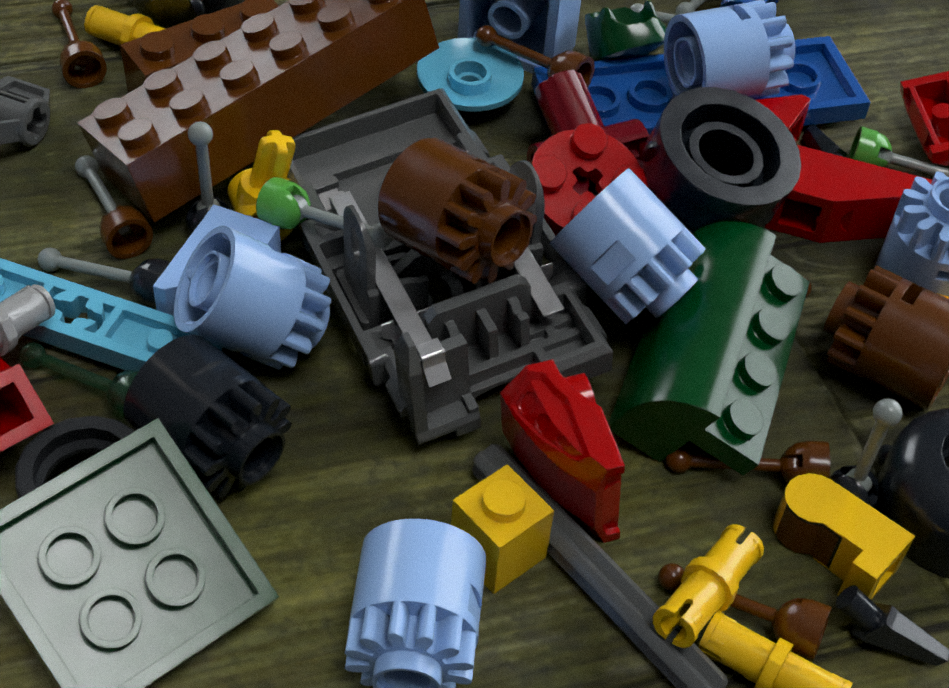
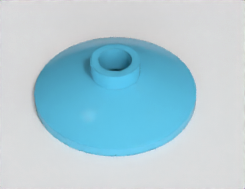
[417,38,524,112]

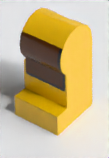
[773,473,915,600]

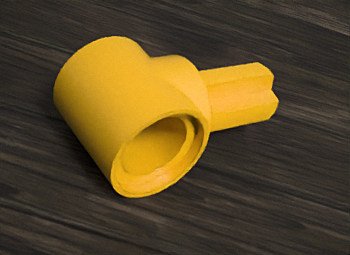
[227,130,296,241]

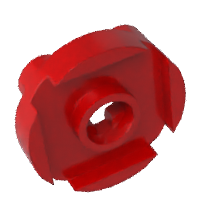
[530,123,648,236]

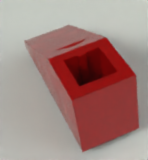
[765,145,932,243]

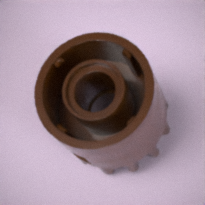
[378,138,537,284]
[823,265,949,411]

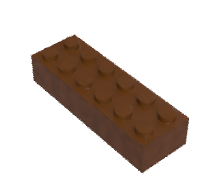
[77,0,439,222]

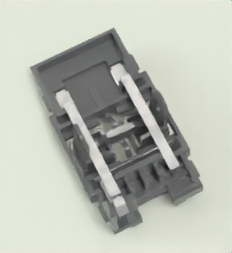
[288,88,613,445]

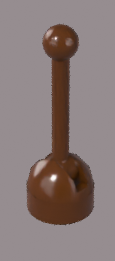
[52,0,107,88]
[476,25,595,88]
[666,440,830,485]
[658,563,832,662]

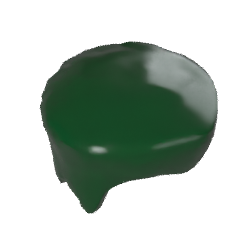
[585,0,667,61]

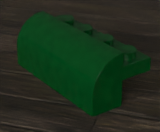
[608,221,810,476]

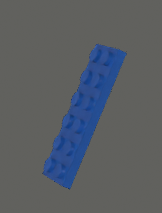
[531,36,871,135]

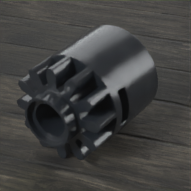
[123,335,292,498]

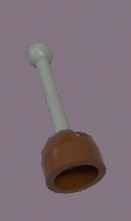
[75,155,153,259]

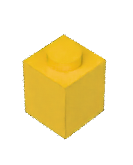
[451,464,554,594]

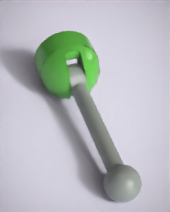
[848,126,949,177]
[256,177,393,248]

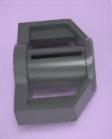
[0,76,50,147]

